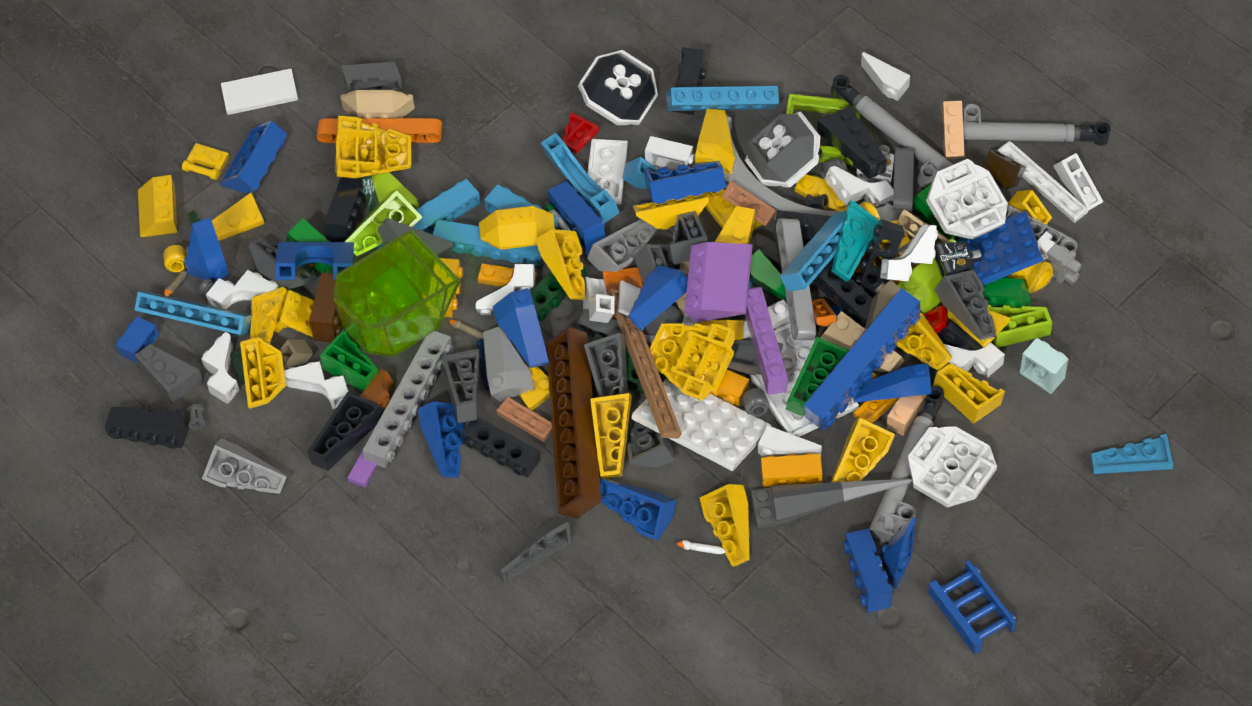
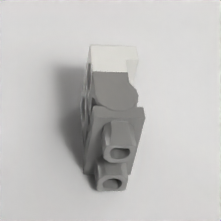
[1037,232,1082,285]

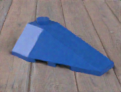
[628,265,688,331]
[492,288,549,368]
[853,364,932,403]
[418,401,465,478]
[600,477,677,540]
[880,517,916,589]

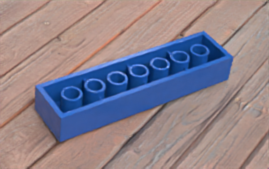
[804,288,921,431]

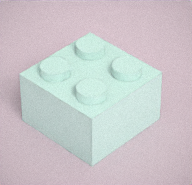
[1020,338,1068,394]

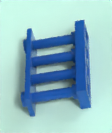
[928,560,1016,655]

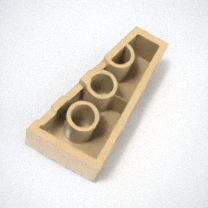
[820,311,904,374]

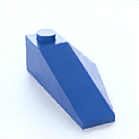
[184,217,229,282]

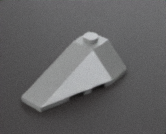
[587,219,658,272]
[202,438,287,494]

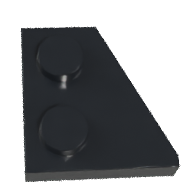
[937,322,980,351]

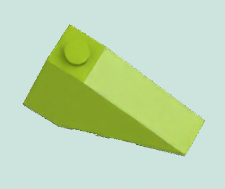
[345,190,422,256]
[897,238,956,314]

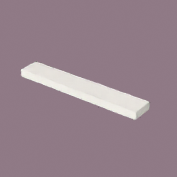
[997,141,1088,223]

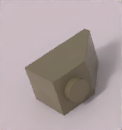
[279,339,313,371]

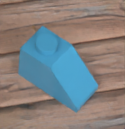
[622,157,659,189]

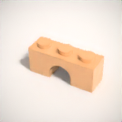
[941,101,964,159]

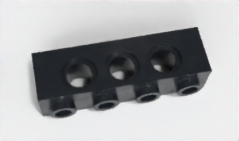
[854,219,904,298]
[812,259,873,327]
[462,417,541,478]

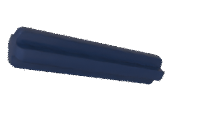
[477,338,490,390]

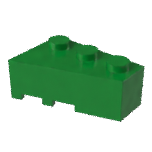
[285,218,333,274]
[320,330,378,392]

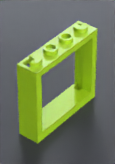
[786,94,861,166]

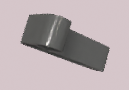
[893,148,914,211]

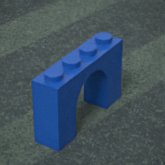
[275,242,355,280]

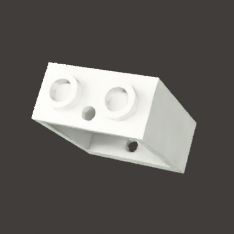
[645,136,695,170]

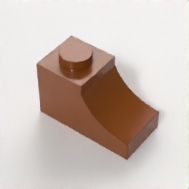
[360,369,394,413]

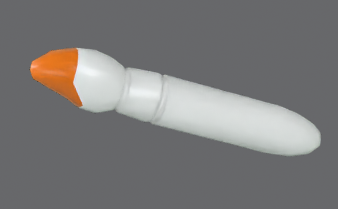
[677,540,725,554]

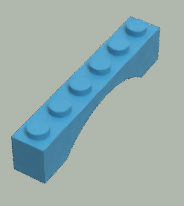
[541,133,619,223]

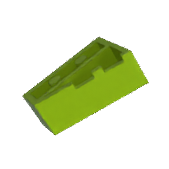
[987,305,1052,348]

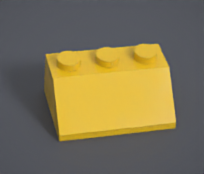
[138,175,177,237]

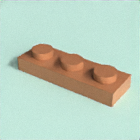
[722,181,777,227]
[497,397,552,442]

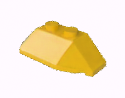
[633,192,709,230]
[479,206,555,250]
[240,337,286,409]

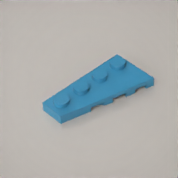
[1090,433,1173,474]

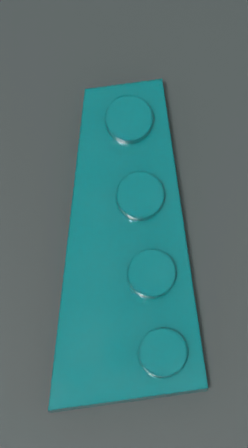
[831,200,880,282]

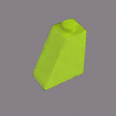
[371,172,419,210]

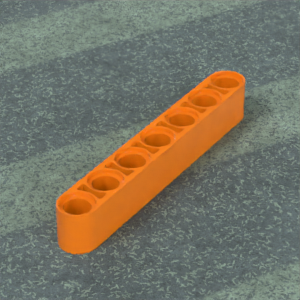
[317,118,443,143]

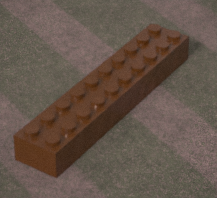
[546,327,601,519]

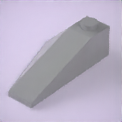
[483,326,535,402]

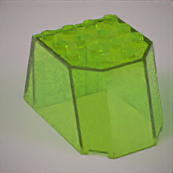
[333,229,461,357]

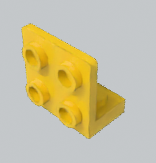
[274,290,314,337]

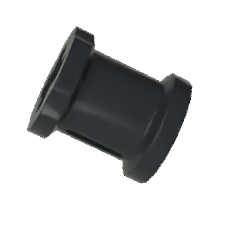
[805,194,829,211]

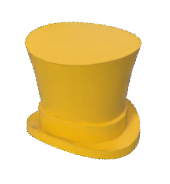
[1007,261,1053,293]

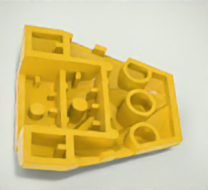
[335,116,411,178]
[650,324,735,401]

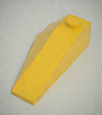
[695,108,735,174]
[536,229,586,300]
[831,418,895,483]

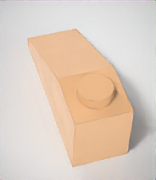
[887,395,926,436]

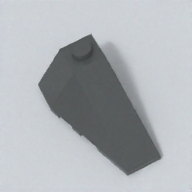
[934,270,997,341]
[627,396,675,468]

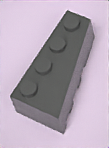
[584,333,628,397]
[441,349,480,423]

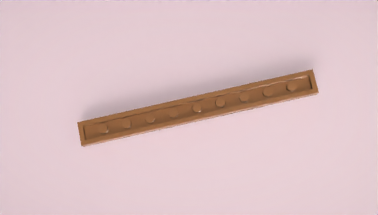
[607,289,682,439]

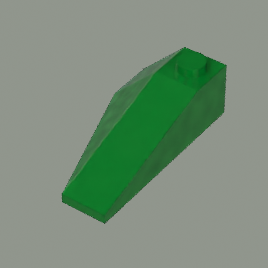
[749,250,787,303]

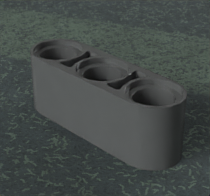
[574,309,622,338]

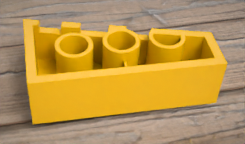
[591,393,632,478]

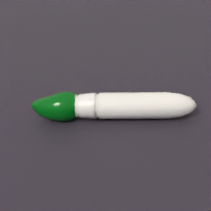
[545,202,570,231]

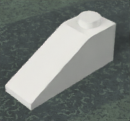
[861,52,910,101]
[1053,153,1103,210]
[758,425,822,457]

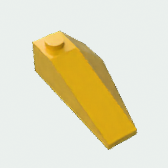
[896,312,953,371]
[700,484,750,567]

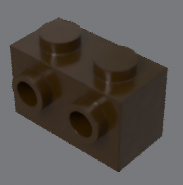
[981,150,1027,189]

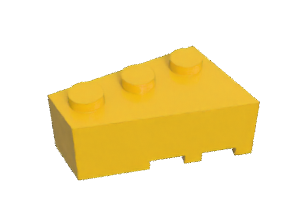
[715,206,757,244]
[933,363,1005,424]

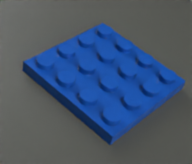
[956,211,1044,285]

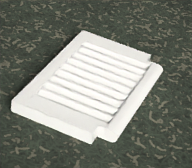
[618,280,640,316]

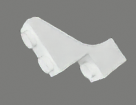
[825,166,894,208]
[880,224,938,281]
[476,264,535,315]
[206,270,279,310]
[583,277,615,323]
[201,332,240,404]
[943,343,1005,378]
[285,361,348,409]

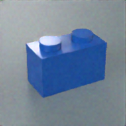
[116,316,159,363]

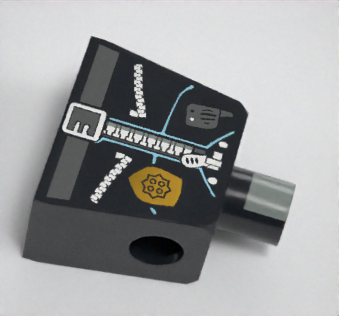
[934,242,982,279]

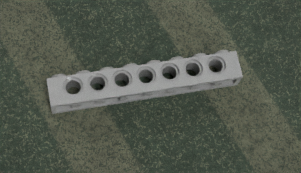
[363,329,453,468]

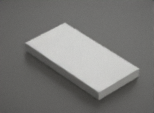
[221,69,298,115]
[587,139,628,204]

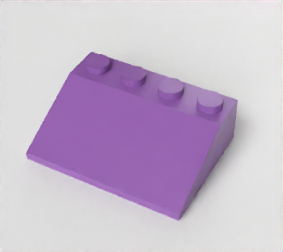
[684,242,752,323]

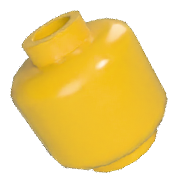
[163,245,187,272]

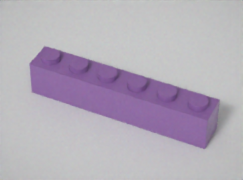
[744,287,788,395]

